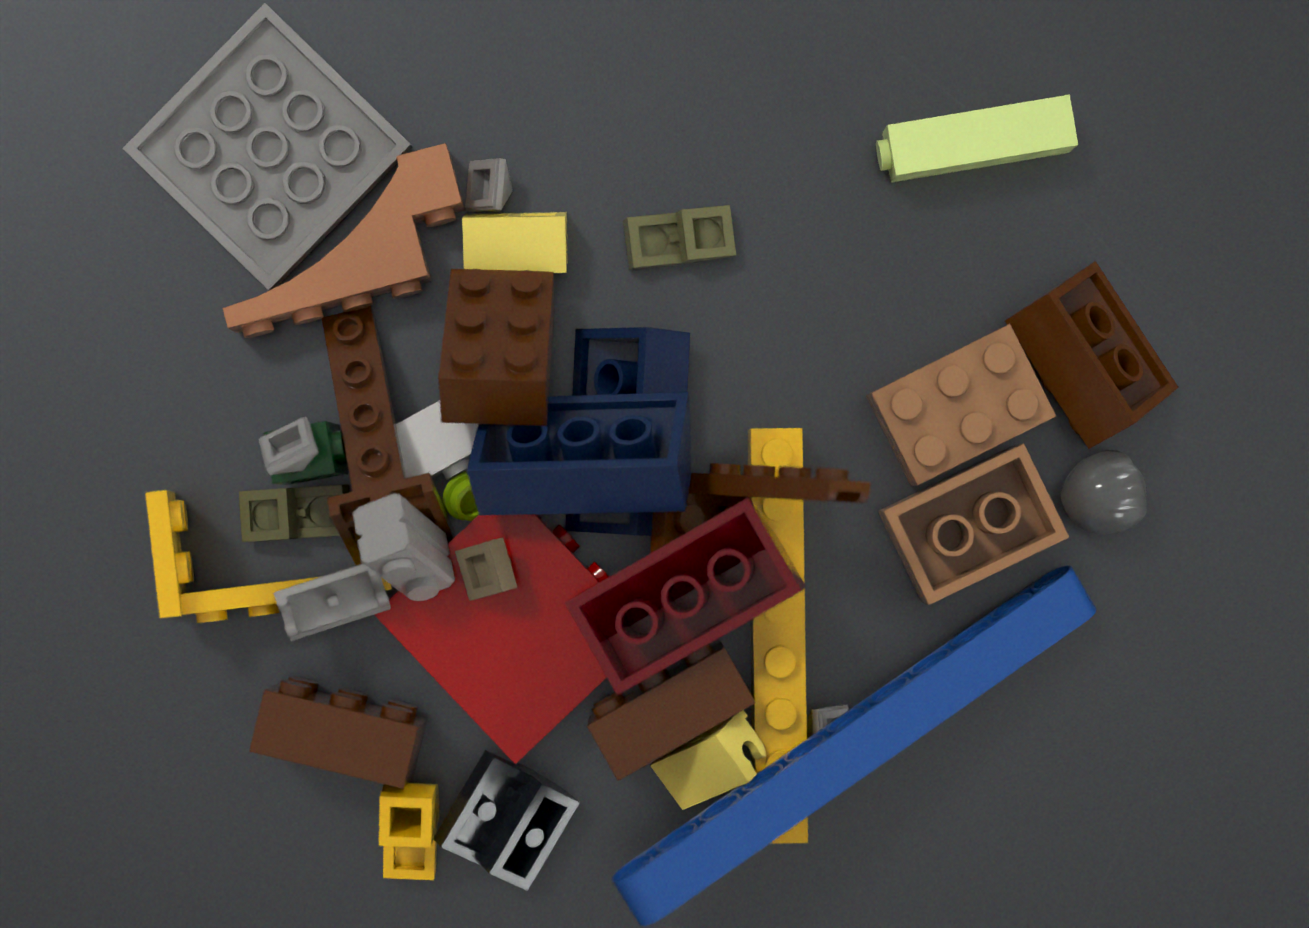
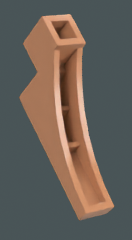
[222,143,465,338]

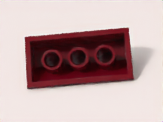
[565,497,806,695]

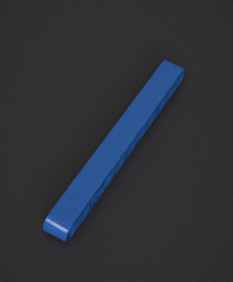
[612,565,1097,926]

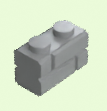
[353,493,455,601]

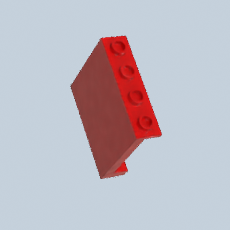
[374,514,610,764]

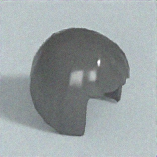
[1060,450,1147,535]

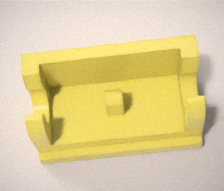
[462,212,568,273]
[650,710,766,810]

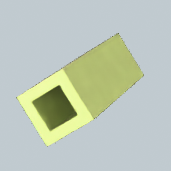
[876,94,1078,182]

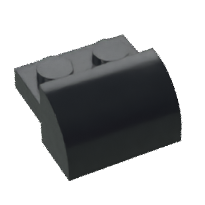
[433,750,580,891]

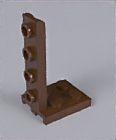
[322,306,455,565]
[650,463,871,554]

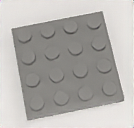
[122,3,413,290]

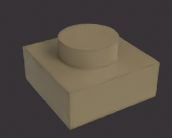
[455,537,518,601]

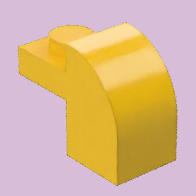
[379,783,439,880]

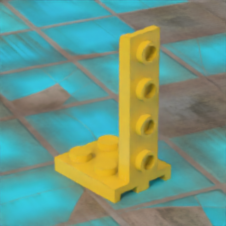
[145,490,392,623]

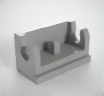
[274,563,391,641]

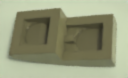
[623,205,736,270]
[239,484,349,542]

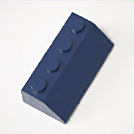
[565,327,690,536]
[467,392,691,516]

